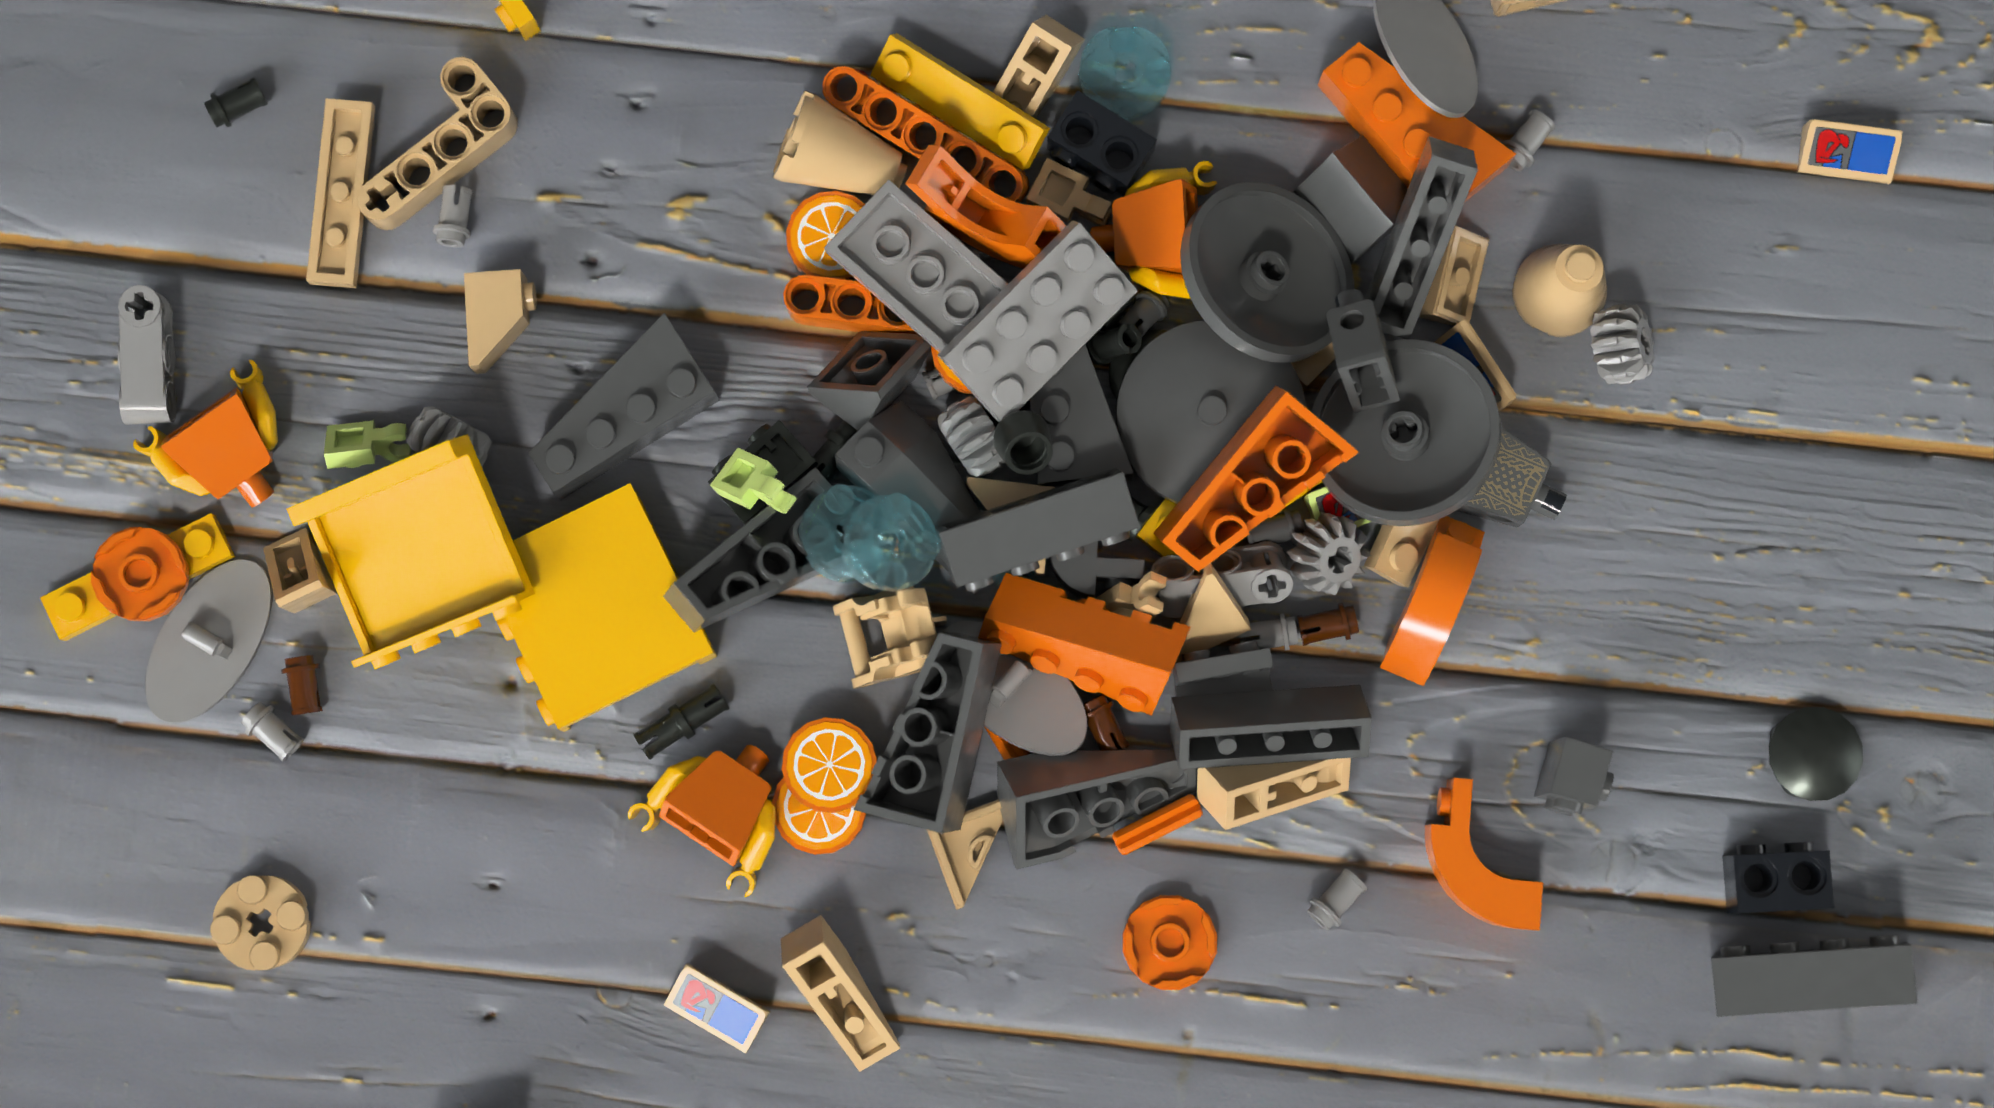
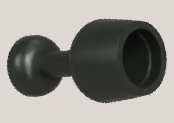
[982,400,1053,475]

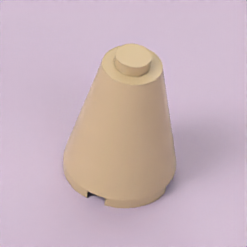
[773,90,907,195]
[1512,244,1607,337]

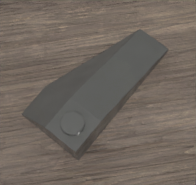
[835,400,981,595]
[997,750,1196,869]

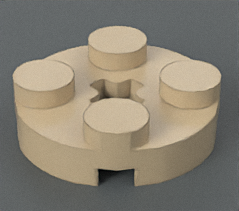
[210,876,311,970]

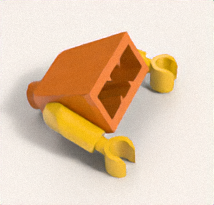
[1090,161,1217,299]
[133,359,278,508]
[628,745,775,897]

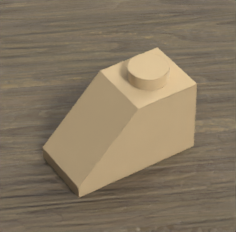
[464,269,537,374]

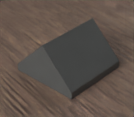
[1292,136,1408,265]
[807,331,931,431]

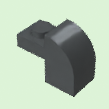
[1049,541,1145,599]

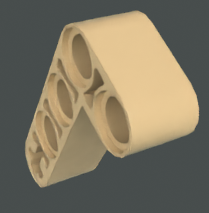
[357,57,518,230]

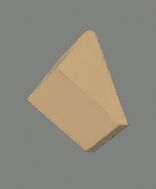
[263,527,337,614]

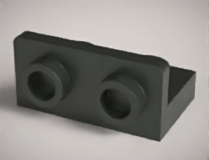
[708,420,818,524]

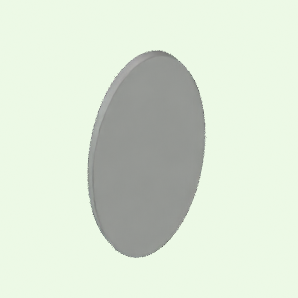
[1373,0,1478,118]
[145,559,272,723]
[942,620,1087,756]

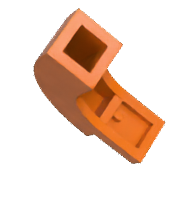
[905,145,1067,269]
[1379,516,1485,686]
[1425,778,1543,931]

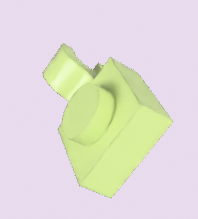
[324,420,411,469]
[710,448,797,514]

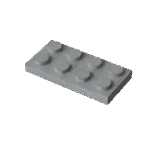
[824,180,1008,353]
[938,220,1138,422]

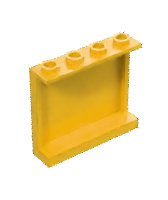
[287,434,535,669]
[496,483,718,732]

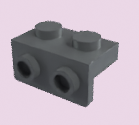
[1172,642,1273,697]

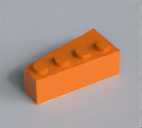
[1317,42,1516,202]
[1154,385,1359,572]
[978,573,1191,716]

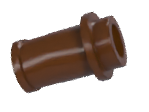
[1297,603,1359,646]
[281,655,323,716]
[1083,694,1130,751]

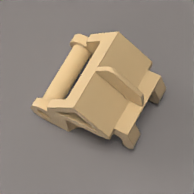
[832,582,947,689]

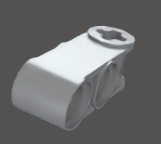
[117,285,177,425]
[1152,541,1294,618]

